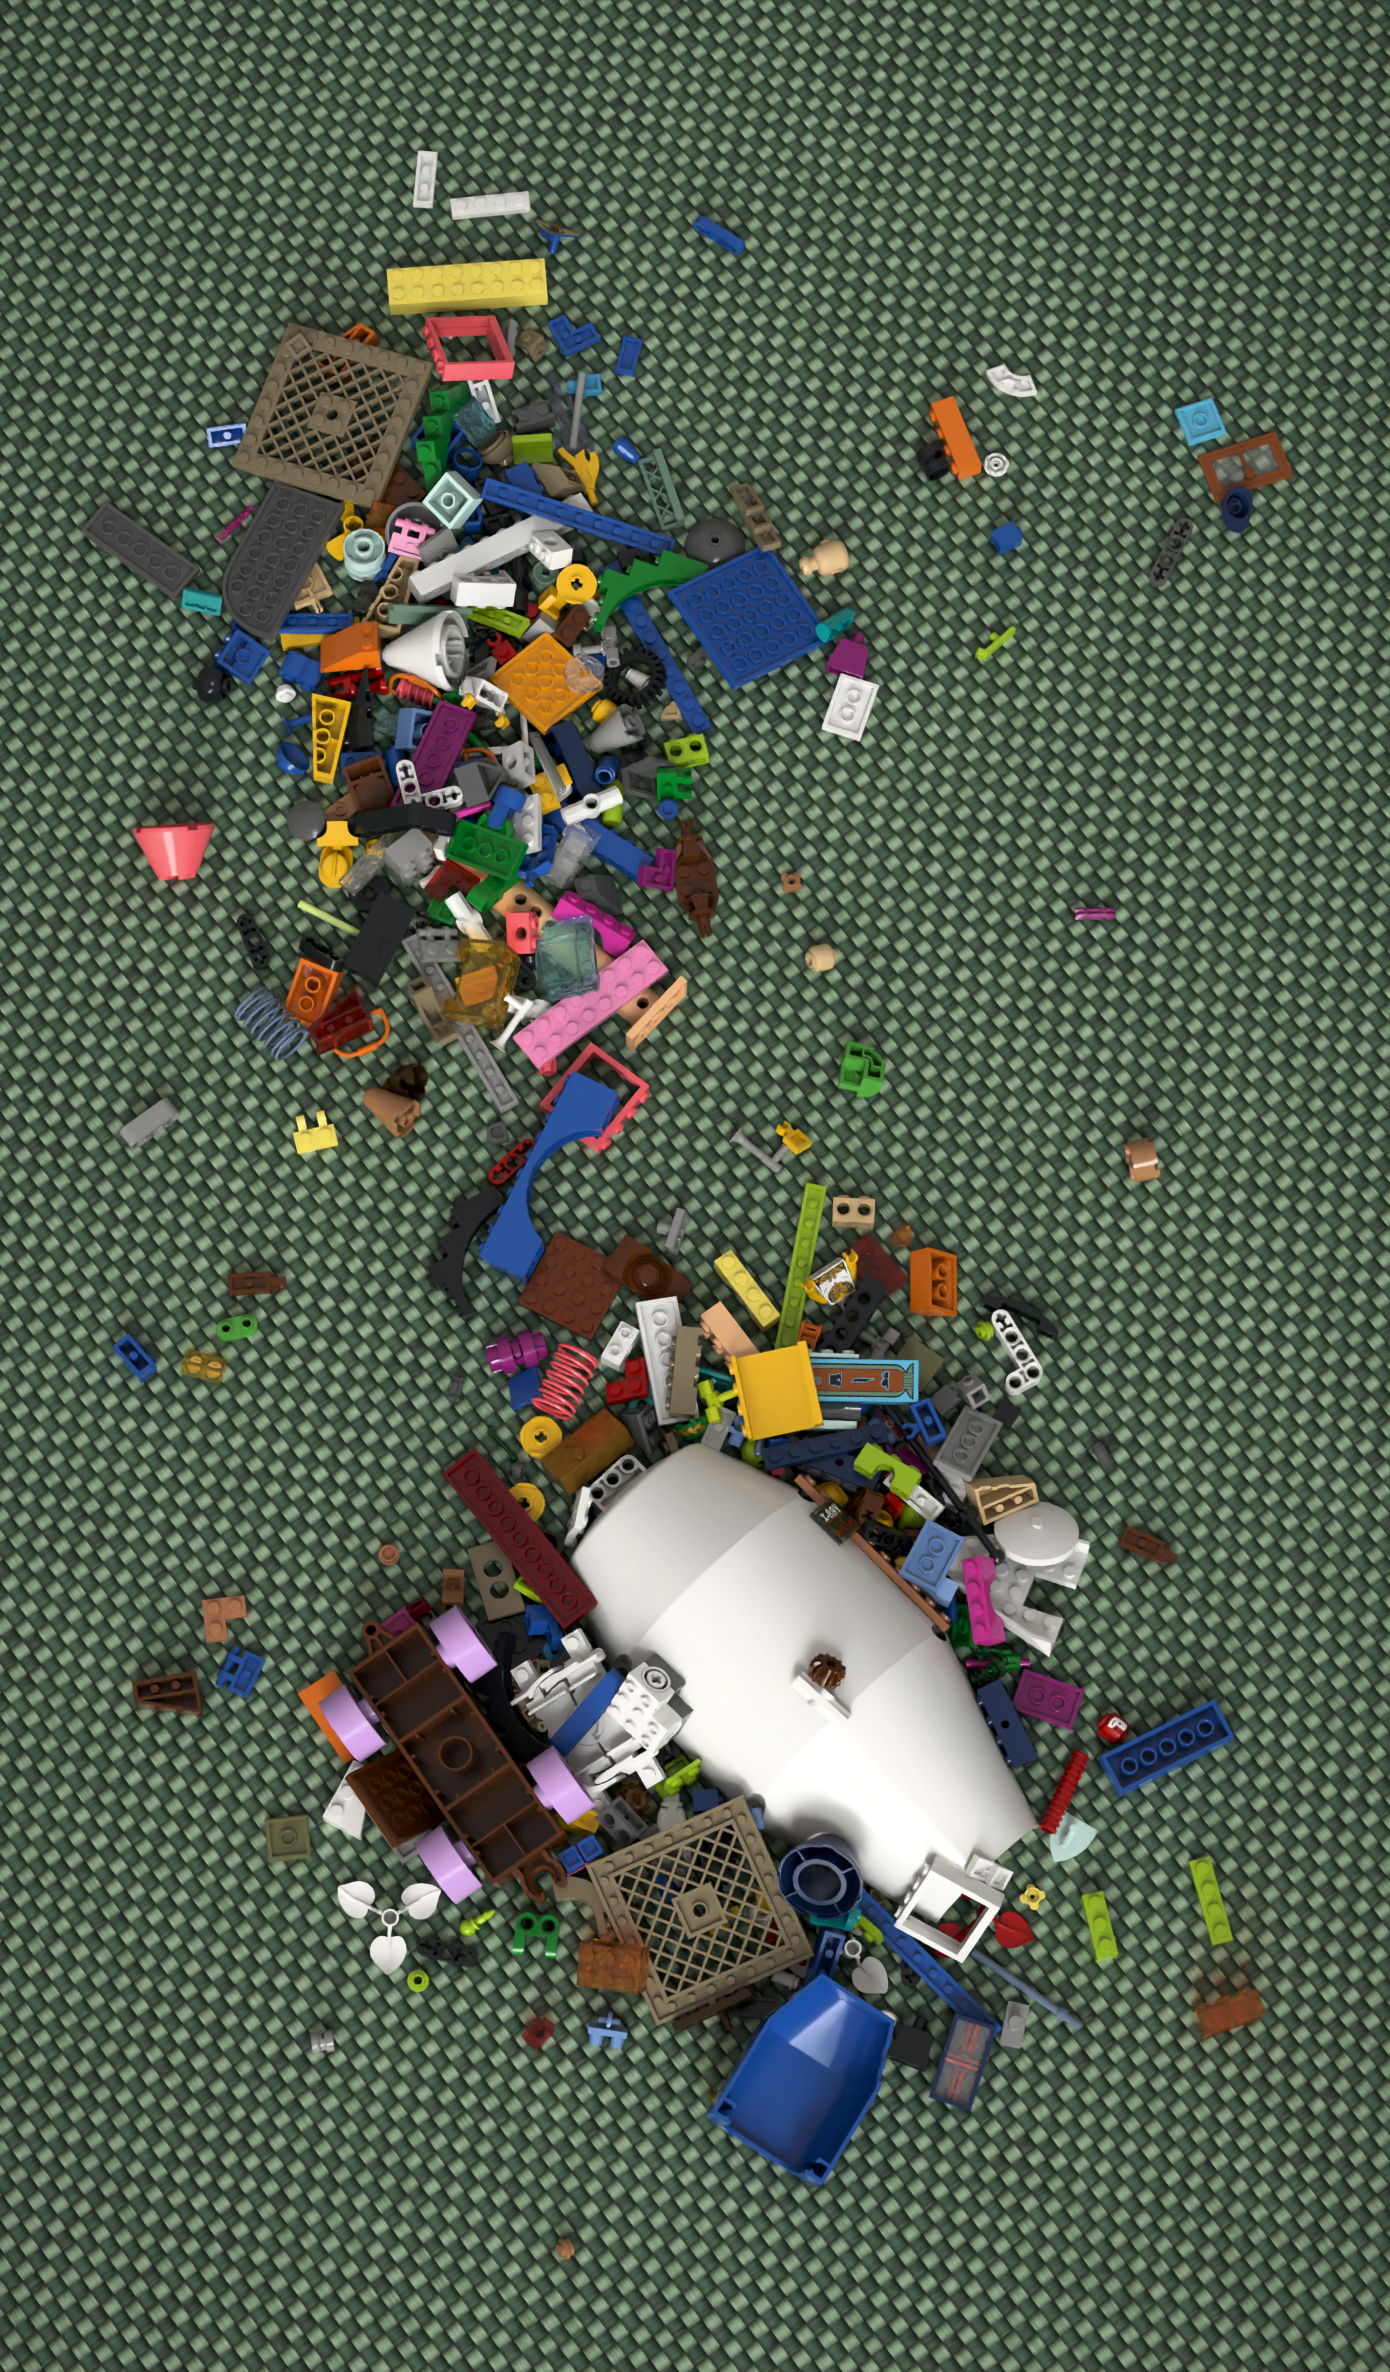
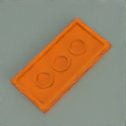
[298,1670,355,1765]

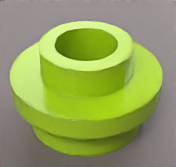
[975,1321,994,1341]
[407,1970,429,1992]

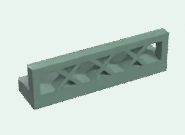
[638,448,685,532]
[387,602,473,627]

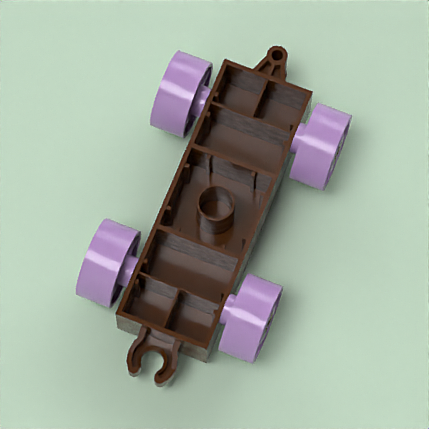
[318,1605,595,1904]

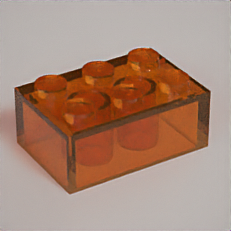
[576,1938,650,1995]
[1191,1987,1266,2041]

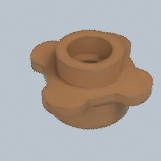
[781,872,802,893]

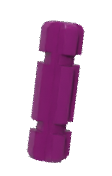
[1075,907,1115,920]

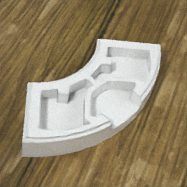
[986,364,1037,397]

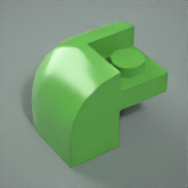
[838,1041,885,1097]

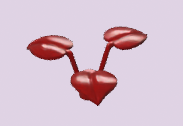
[933,1879,1034,1958]

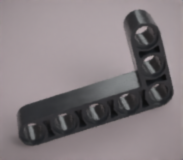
[354,803,457,838]

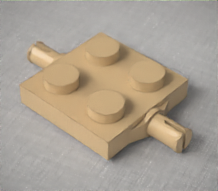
[293,562,333,614]

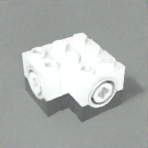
[606,1653,694,1755]

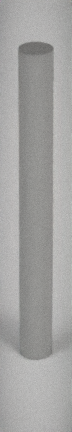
[569,372,586,450]

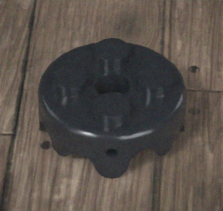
[468,629,519,672]

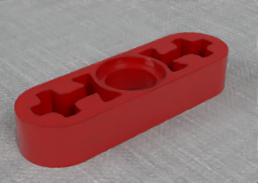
[488,1139,536,1187]

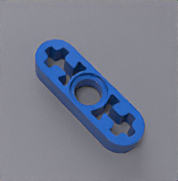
[693,215,746,255]

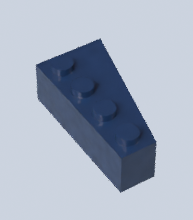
[540,719,603,803]

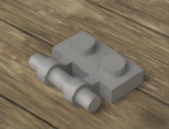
[416,926,463,962]

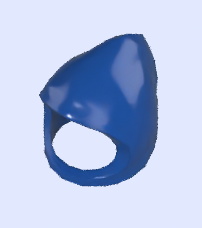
[450,448,483,485]

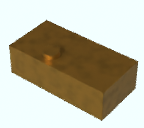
[539,1408,635,1496]

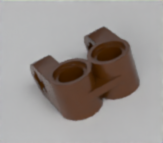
[845,1486,885,1531]

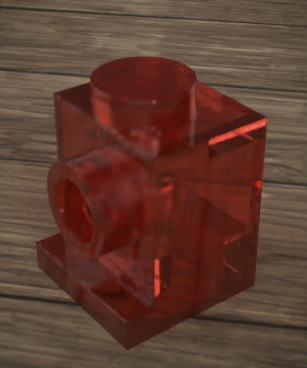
[521,2016,555,2053]

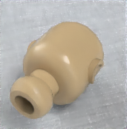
[799,539,850,576]

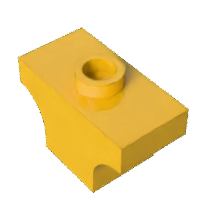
[317,821,358,850]

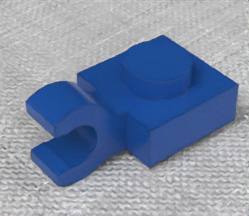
[374,552,399,586]

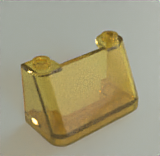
[440,938,520,1030]

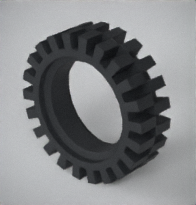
[602,646,667,710]

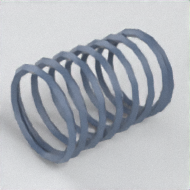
[234,986,308,1060]

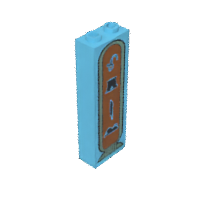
[810,1359,919,1405]

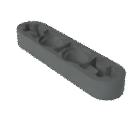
[1149,518,1193,588]

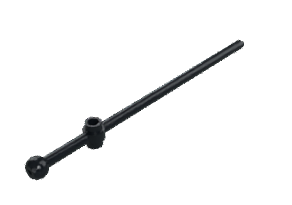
[881,1405,1006,1565]

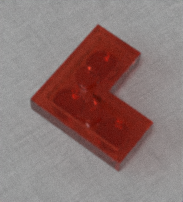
[424,858,481,903]

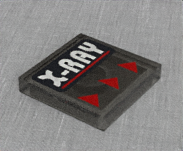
[809,1498,861,1546]

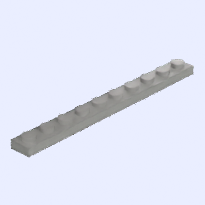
[401,933,519,1114]

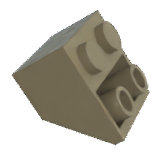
[532,463,586,501]

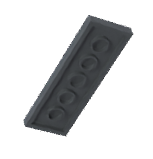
[81,501,200,601]

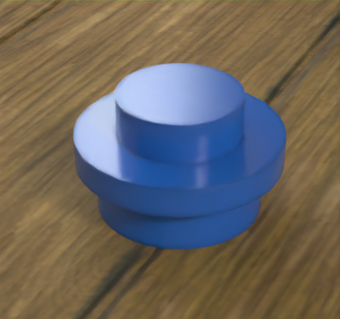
[658,799,679,819]

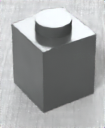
[930,1384,961,1420]

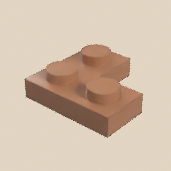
[202,1595,247,1643]

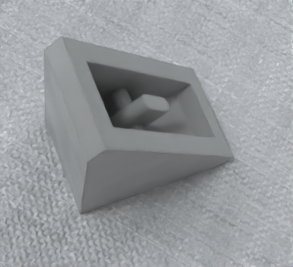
[521,610,560,645]

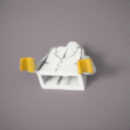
[459,676,510,730]

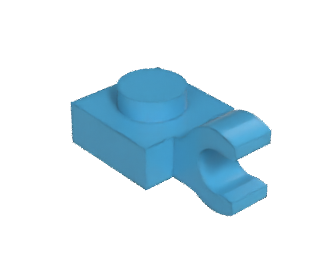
[566,374,602,396]

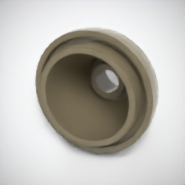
[478,430,514,467]

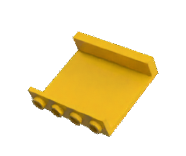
[728,1340,824,1441]

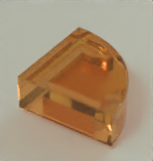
[890,1225,912,1247]

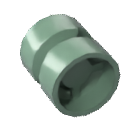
[533,561,559,594]

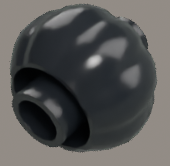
[192,666,231,704]

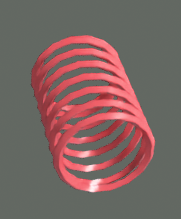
[532,1343,599,1420]

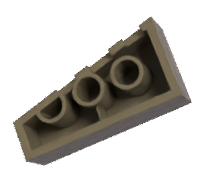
[665,1325,703,1419]

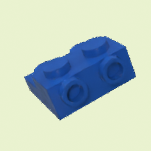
[213,629,271,686]

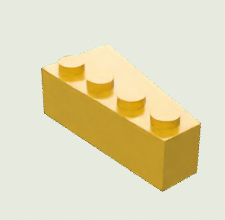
[312,693,352,785]

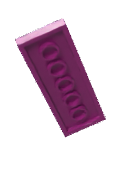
[390,700,478,807]

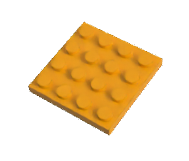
[488,631,603,735]

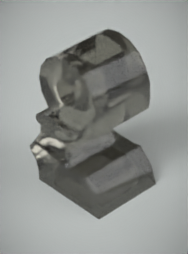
[351,580,381,620]

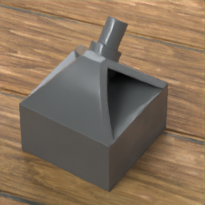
[454,757,519,808]

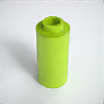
[602,779,624,827]

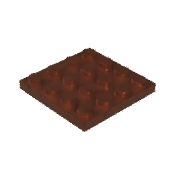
[517,1231,623,1342]

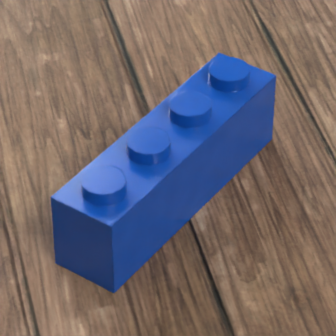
[801,1926,846,1988]

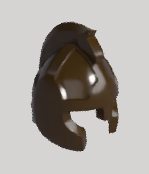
[381,1064,428,1098]

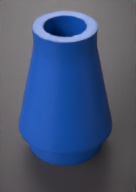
[611,436,642,465]

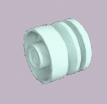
[343,529,386,582]

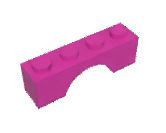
[551,890,637,958]
[962,1555,1005,1646]

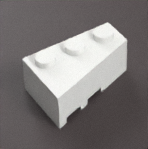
[322,1760,367,1841]

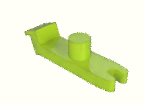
[975,626,1017,661]

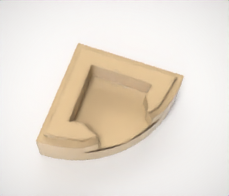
[661,701,681,721]

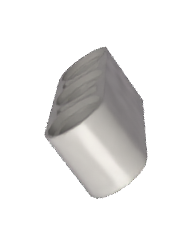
[120,1097,180,1149]

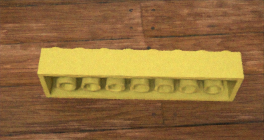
[387,258,548,315]

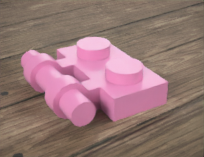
[388,518,436,562]

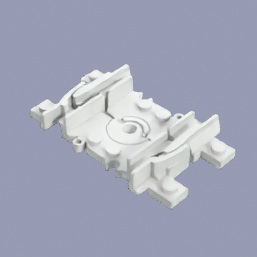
[510,1628,667,1813]

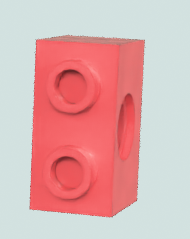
[506,911,540,954]

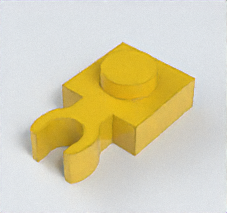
[776,1121,812,1155]

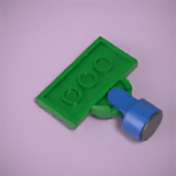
[444,784,529,883]

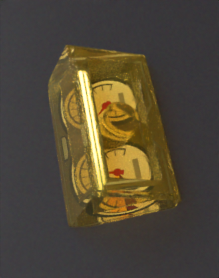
[181,1349,228,1384]

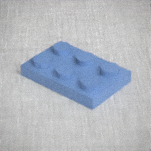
[898,1519,965,1595]

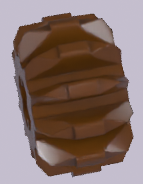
[808,1653,846,1689]

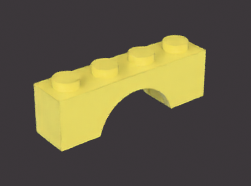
[714,1250,780,1333]

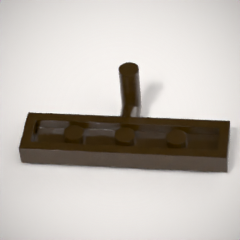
[671,1986,757,2032]

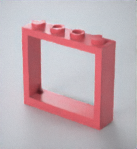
[422,315,515,381]
[540,1042,650,1154]

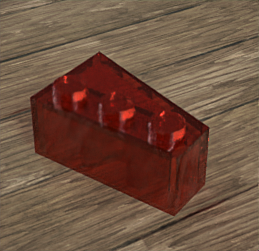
[307,987,374,1056]

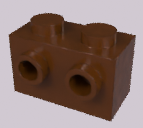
[551,604,592,649]

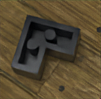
[698,1841,738,1890]

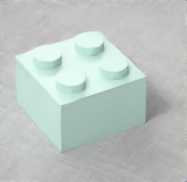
[423,471,483,529]

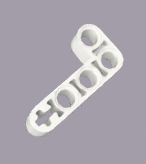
[990,1309,1043,1396]

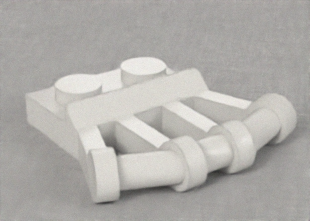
[564,1486,593,1547]

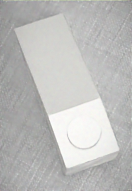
[465,380,501,428]

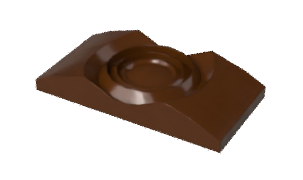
[342,754,395,841]
[601,1234,692,1304]

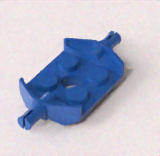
[517,814,558,888]

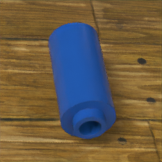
[385,745,407,792]

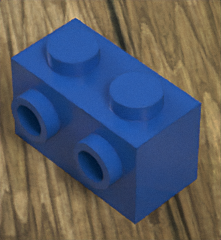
[112,1334,157,1384]

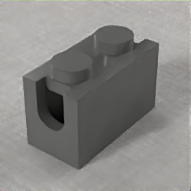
[511,399,555,435]

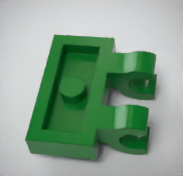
[657,767,692,803]

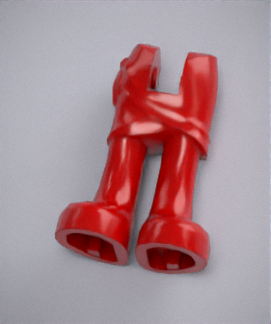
[327,667,389,701]

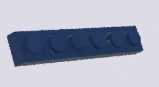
[761,1422,890,1472]

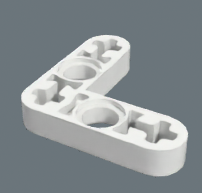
[396,760,464,810]

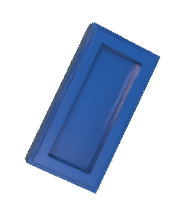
[615,335,643,377]

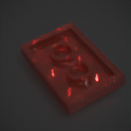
[837,1233,909,1303]

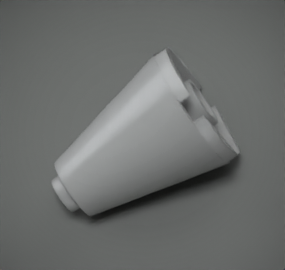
[588,704,645,754]

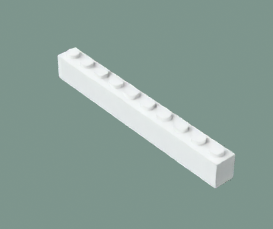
[408,492,593,604]

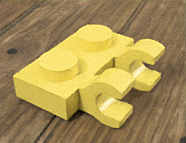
[293,1110,338,1154]

